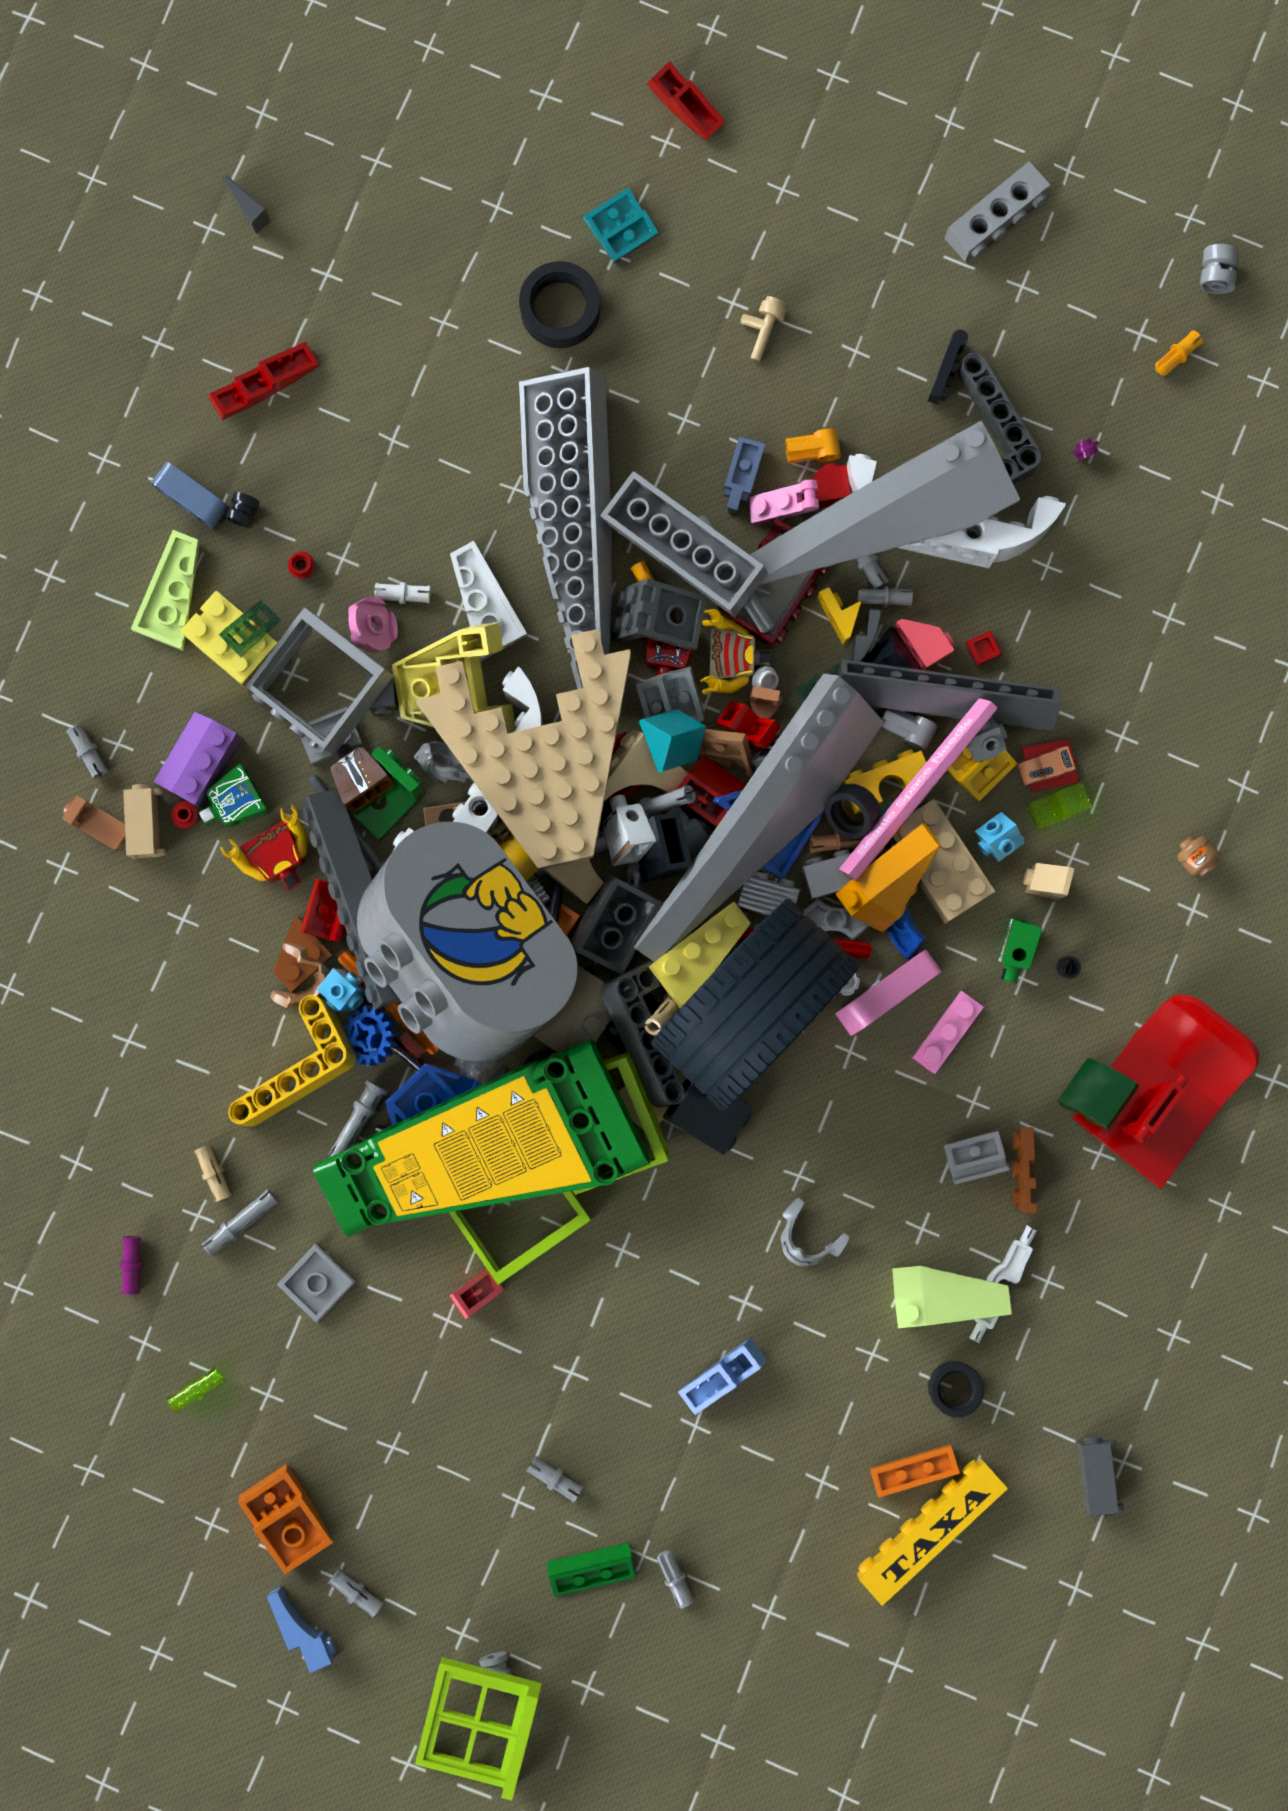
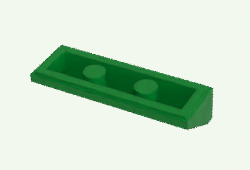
[547,1543,637,1597]

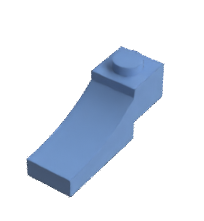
[678,1337,767,1415]
[267,1586,337,1673]

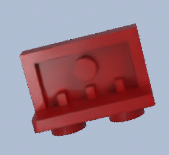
[300,879,346,942]

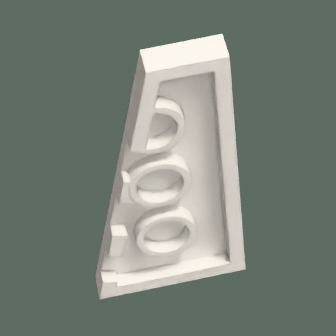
[450,541,527,662]

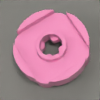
[348,597,398,653]

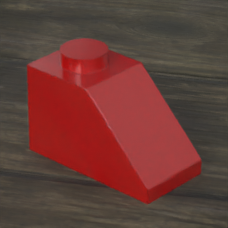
[802,463,851,508]

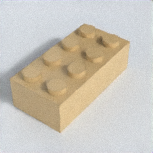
[889,799,995,924]

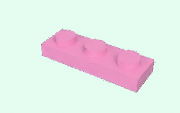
[912,991,984,1074]

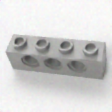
[944,161,1050,262]

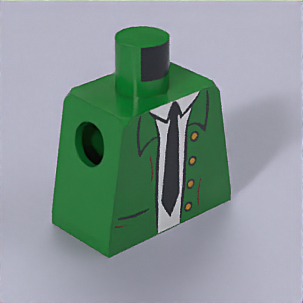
[998,917,1042,983]

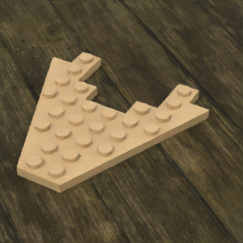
[416,629,631,870]

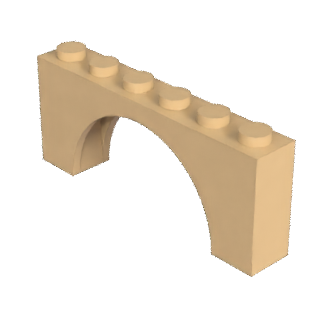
[542,730,688,904]

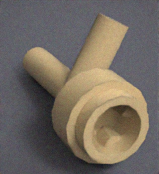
[741,296,787,362]

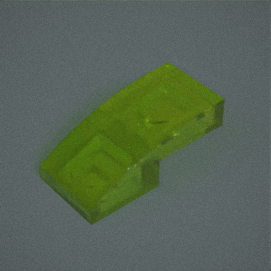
[1026,782,1092,830]

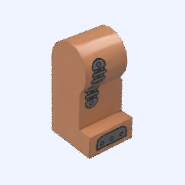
[1018,746,1076,786]

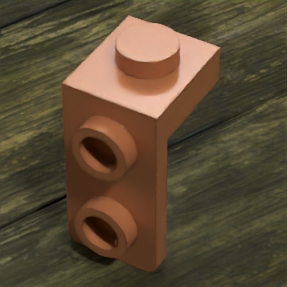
[62,795,125,850]

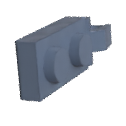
[724,436,765,515]

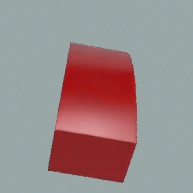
[647,61,726,140]

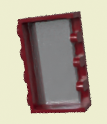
[717,518,830,649]

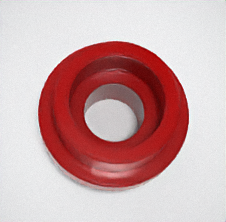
[288,551,315,579]
[171,801,199,829]

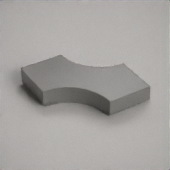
[803,898,870,941]

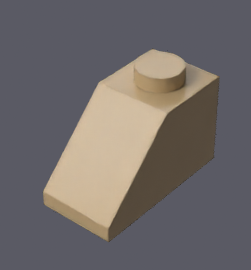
[1023,863,1075,901]

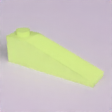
[892,1265,1012,1328]

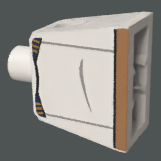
[604,795,656,866]

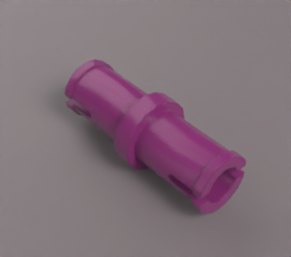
[120,1236,143,1294]

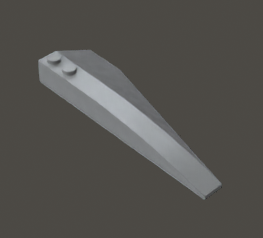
[750,421,1020,585]

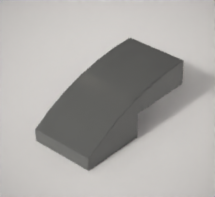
[852,609,881,662]

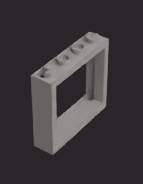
[245,607,394,755]

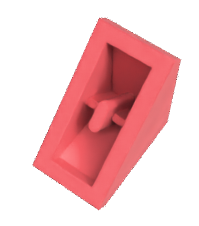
[450,1269,504,1319]

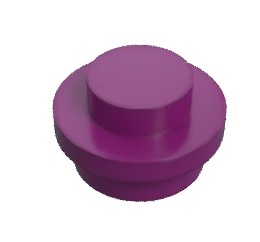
[1072,438,1099,460]

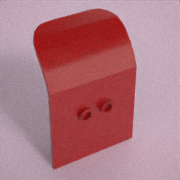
[1072,994,1260,1189]

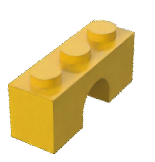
[842,749,926,815]

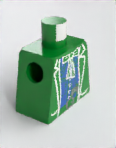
[199,764,271,828]

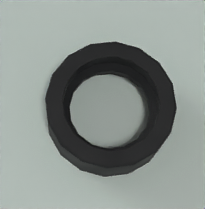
[825,784,881,839]
[928,1361,984,1417]

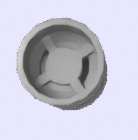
[1200,244,1239,294]

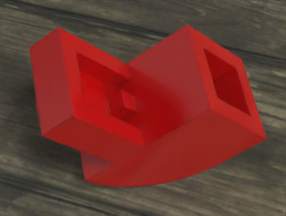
[715,701,781,752]

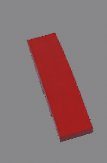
[209,342,319,421]

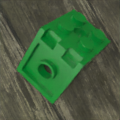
[346,746,426,841]

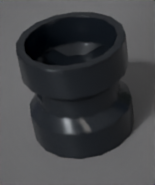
[225,492,260,528]

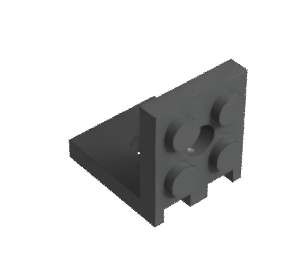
[611,579,706,650]

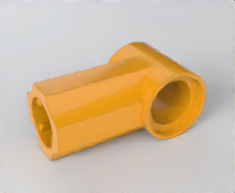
[785,428,841,464]

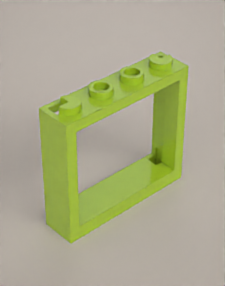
[573,1052,671,1195]
[449,1191,592,1285]

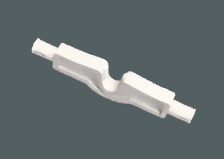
[969,1225,1037,1343]

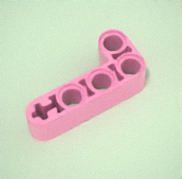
[835,949,942,1036]

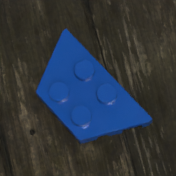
[385,1063,482,1125]

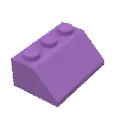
[154,712,243,809]

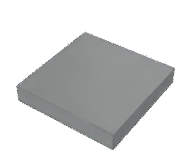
[277,1243,357,1323]

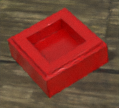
[965,630,1002,667]

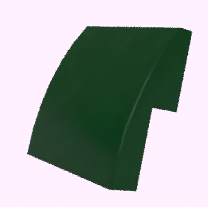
[1057,1058,1139,1130]

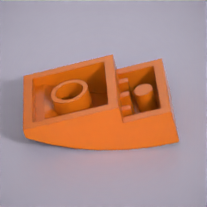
[238,1463,333,1575]

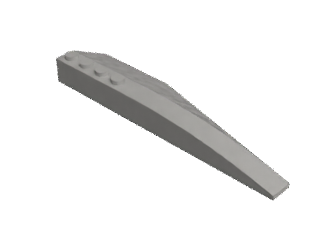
[519,367,612,689]
[634,674,884,962]

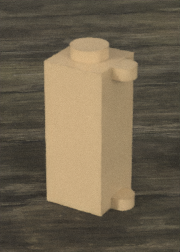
[123,784,166,859]

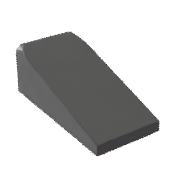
[223,175,269,233]

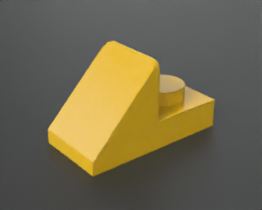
[817,587,861,645]

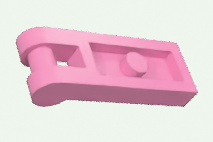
[749,480,819,525]

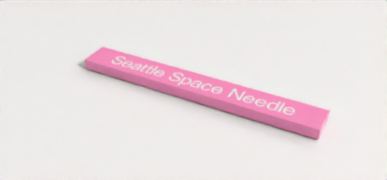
[839,698,997,880]

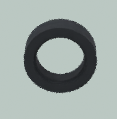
[519,261,600,348]

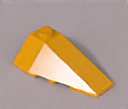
[836,823,941,933]

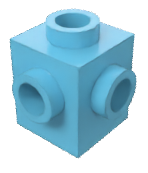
[975,812,1025,862]
[317,968,365,1012]

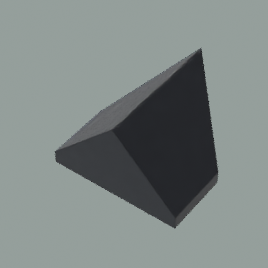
[863,625,918,669]

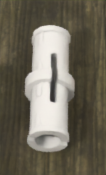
[374,582,431,604]

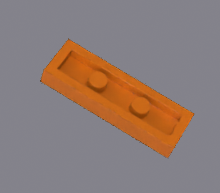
[869,1444,960,1498]

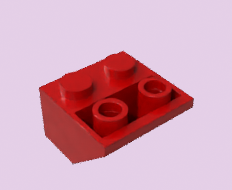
[676,755,746,830]

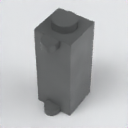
[1077,1435,1124,1516]

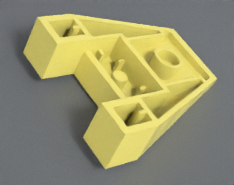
[392,622,516,733]

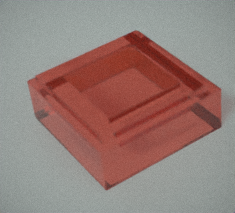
[399,1031,427,1058]

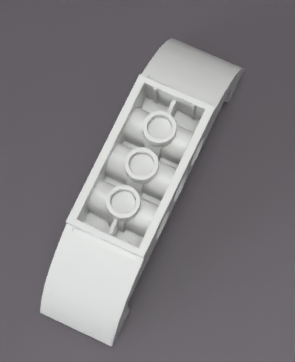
[847,454,1066,568]
[393,667,543,851]

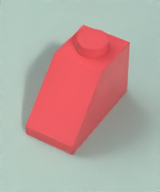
[894,619,954,671]

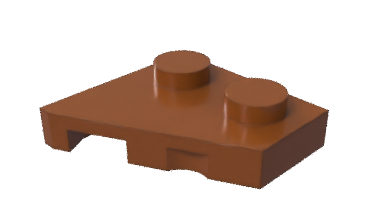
[273,916,333,993]

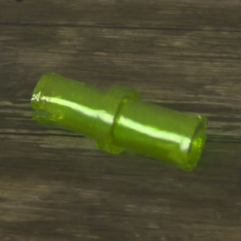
[166,1367,225,1413]

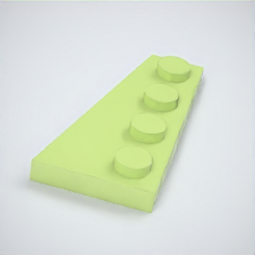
[131,530,200,651]

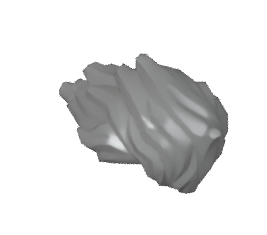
[414,741,472,783]

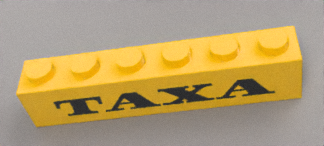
[857,1458,1008,1606]

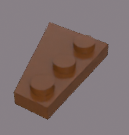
[1012,1127,1037,1214]

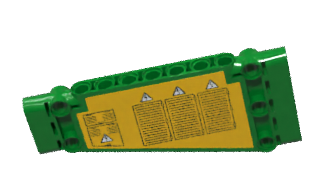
[313,1039,650,1237]

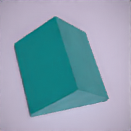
[639,709,706,773]

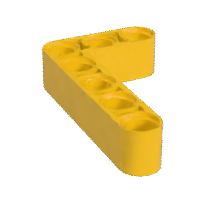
[228,995,356,1127]

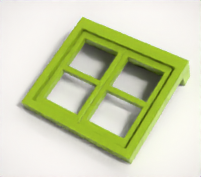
[415,1657,542,1801]

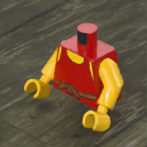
[220,804,308,891]

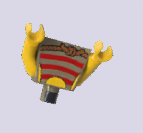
[700,609,771,695]

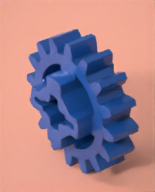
[343,1006,399,1066]

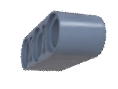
[150,461,229,529]

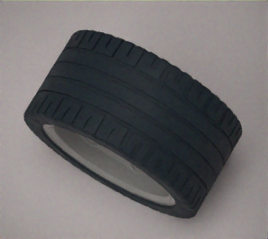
[651,898,860,1111]

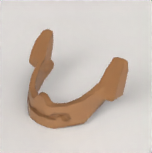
[270,943,330,1008]

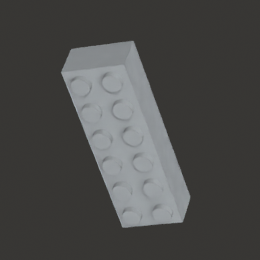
[600,471,768,617]

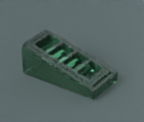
[219,600,281,658]

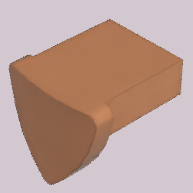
[750,686,783,719]

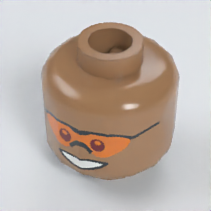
[1177,836,1220,877]

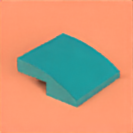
[583,187,658,262]

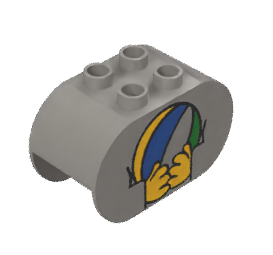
[357,822,577,1062]

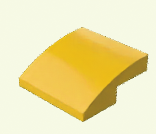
[946,747,1018,801]

